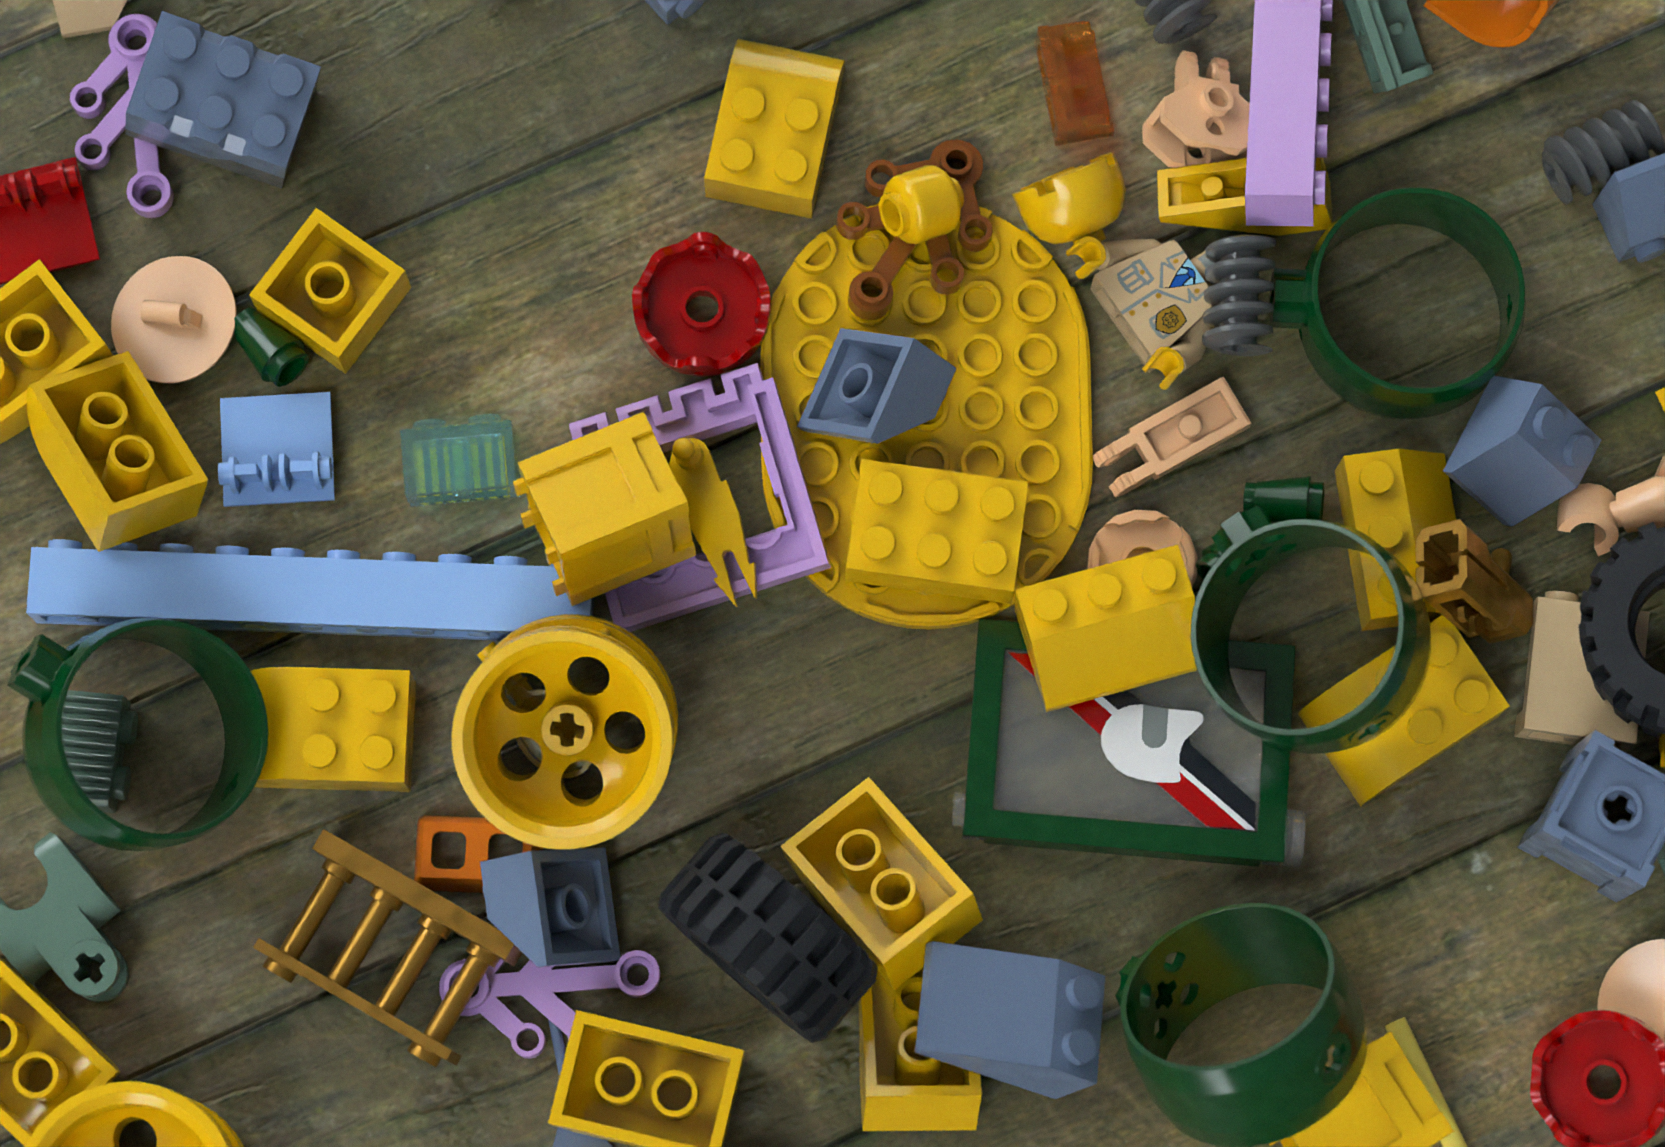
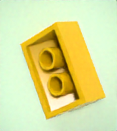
[1335,448,1456,631]
[1015,544,1198,712]

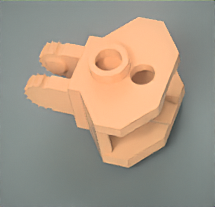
[1142,50,1250,168]

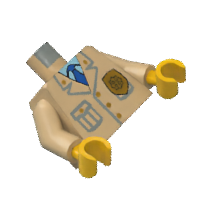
[1066,236,1214,390]

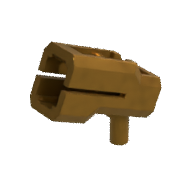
[1416,519,1533,644]

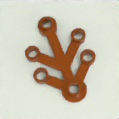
[836,140,992,320]

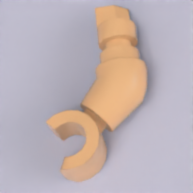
[1557,476,1665,557]

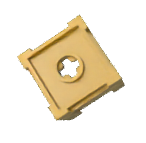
[513,412,696,606]
[1269,1031,1454,1147]

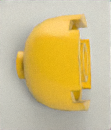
[1012,152,1126,244]

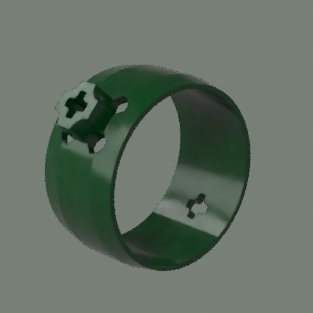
[1268,188,1526,420]
[1191,505,1431,754]
[7,618,268,852]
[1115,903,1367,1147]

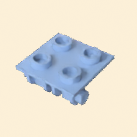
[218,392,335,507]

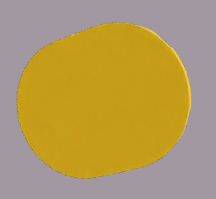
[760,203,1093,630]

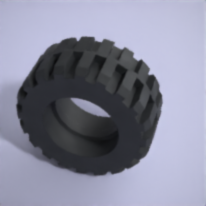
[1578,522,1665,739]
[658,833,878,1043]

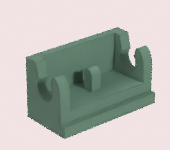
[1342,0,1434,93]

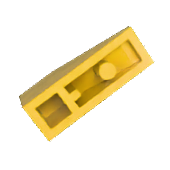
[1157,158,1332,236]

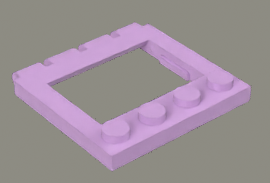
[569,363,832,632]

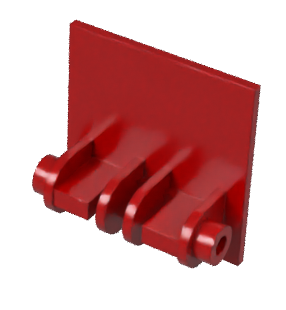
[0,157,100,285]

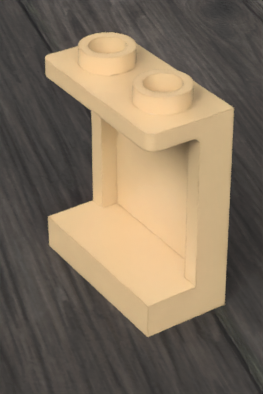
[1514,591,1650,752]

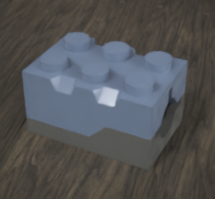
[125,11,321,189]

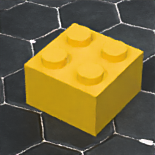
[249,208,411,374]

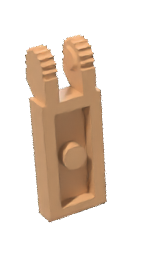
[1093,377,1252,498]

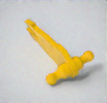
[669,438,757,607]

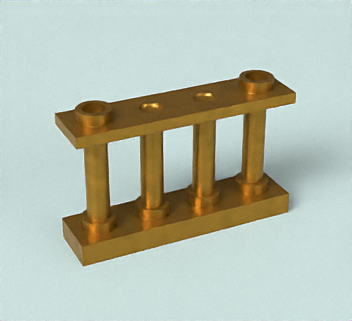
[253,829,523,1067]

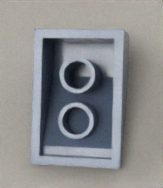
[915,941,1105,1099]

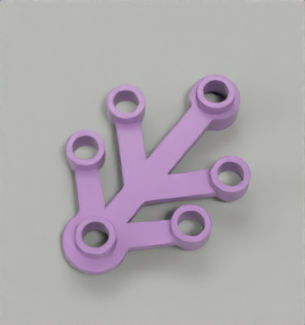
[70,14,174,218]
[439,950,661,1059]

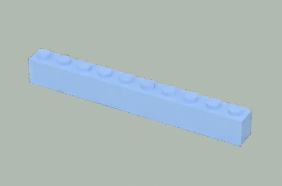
[26,539,594,641]

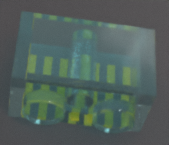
[400,414,520,507]

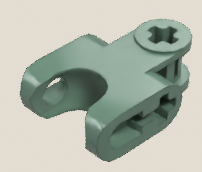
[0,832,129,1003]

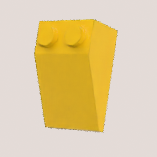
[859,967,982,1131]

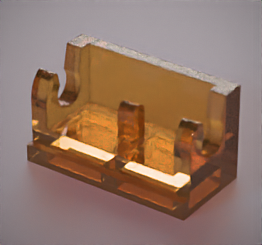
[1035,21,1114,146]

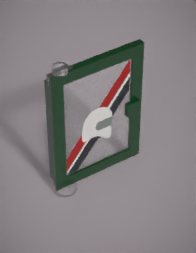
[951,619,1305,867]

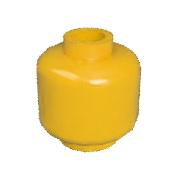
[879,165,964,244]

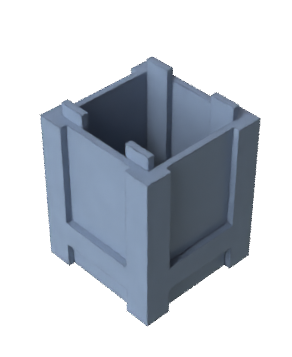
[1517,730,1665,903]

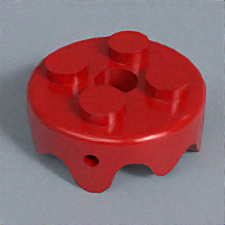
[632,232,771,377]
[1530,1010,1665,1147]

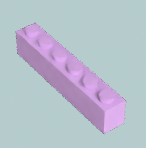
[1245,0,1333,226]

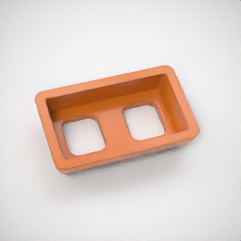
[414,815,544,893]

